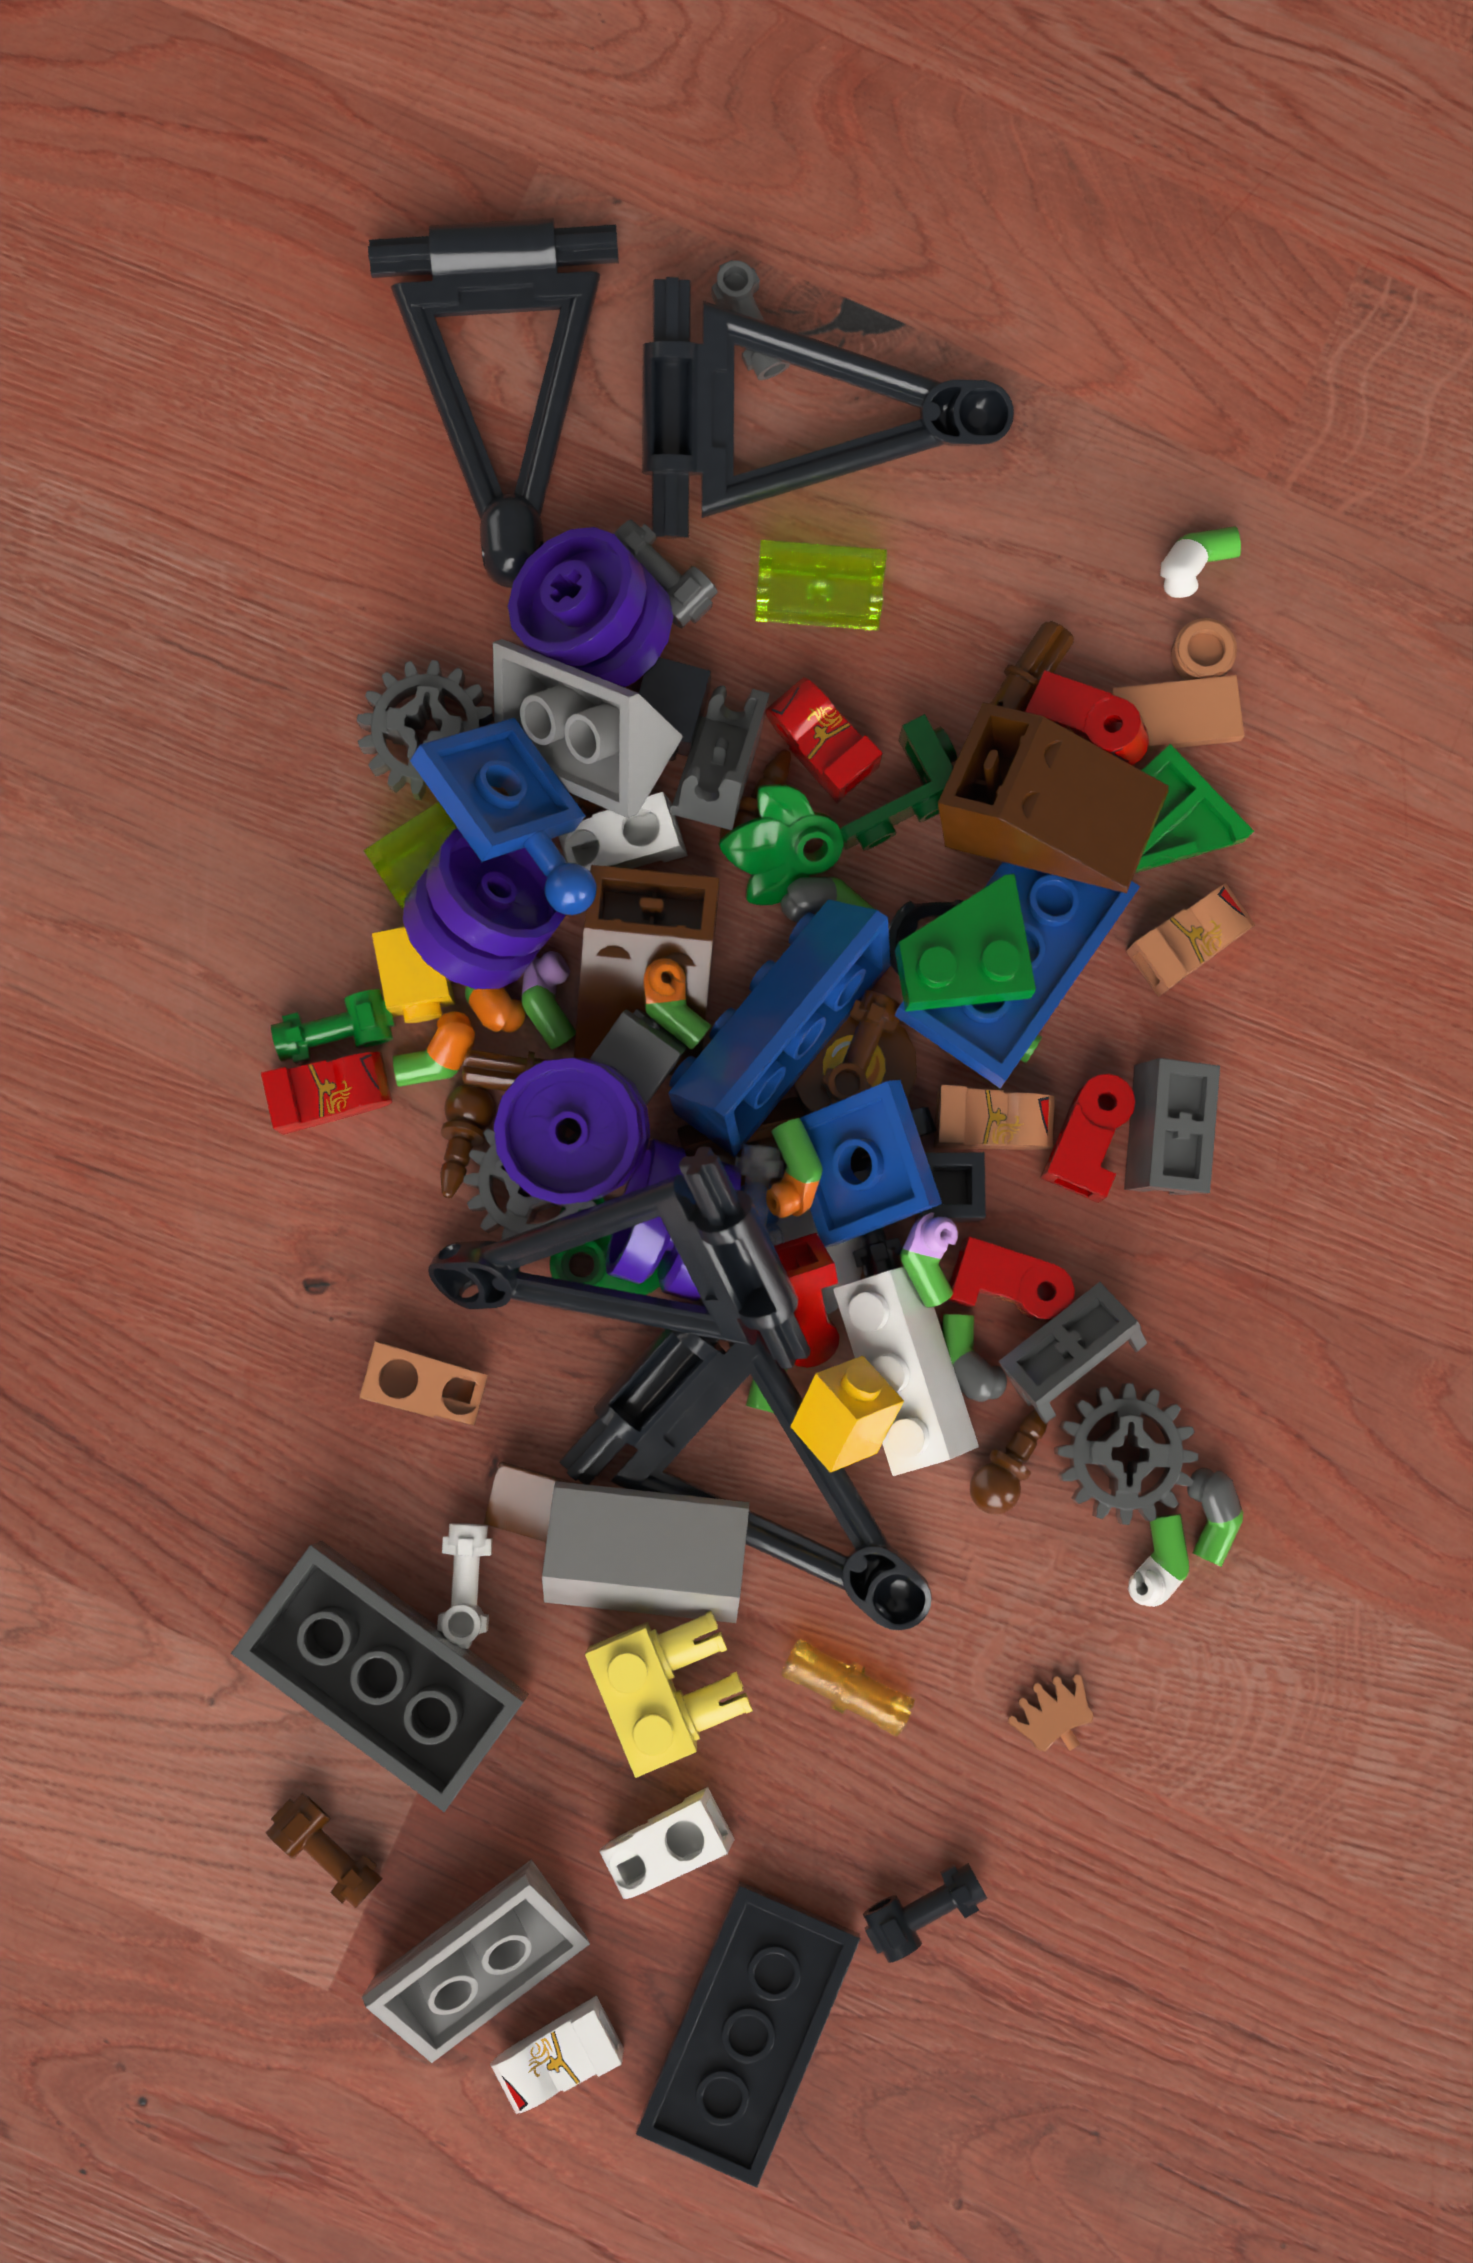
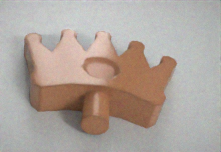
[1008,1674,1094,1752]

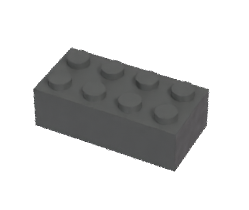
[231,1541,529,1812]

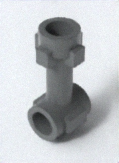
[711,260,791,380]
[614,519,718,629]

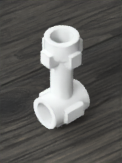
[437,1523,493,1649]

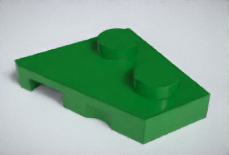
[1135,744,1254,874]
[895,874,1036,1012]

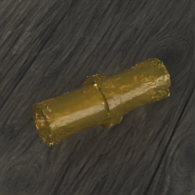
[781,1639,915,1737]

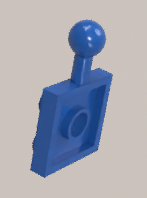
[410,718,597,915]
[740,1080,942,1247]

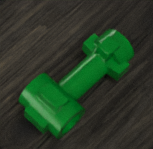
[271,989,396,1064]

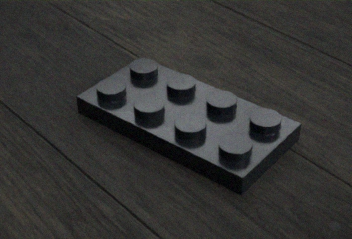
[635,1881,861,2188]

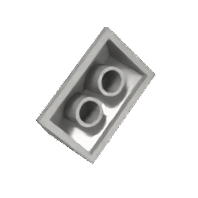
[493,639,683,818]
[542,1481,750,1623]
[362,1859,590,2063]

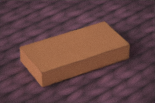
[1110,675,1245,751]

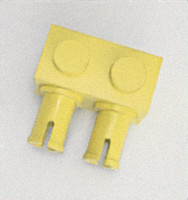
[585,1611,753,1778]

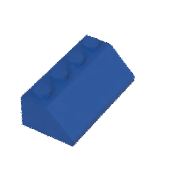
[668,899,891,1157]

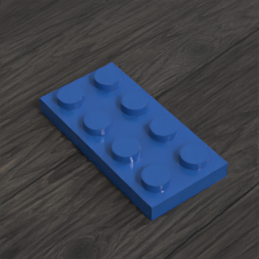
[894,862,1140,1088]

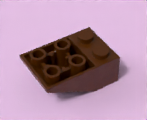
[938,702,1169,893]
[574,865,719,1076]

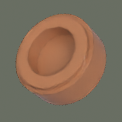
[1171,618,1237,680]

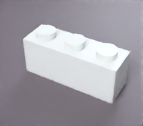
[833,1267,979,1476]

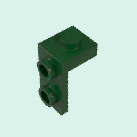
[840,714,957,851]

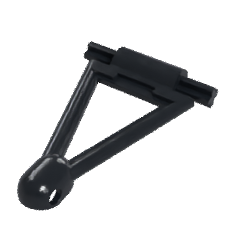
[368,218,619,588]
[642,277,1014,539]
[428,1147,811,1369]
[559,1301,932,1630]

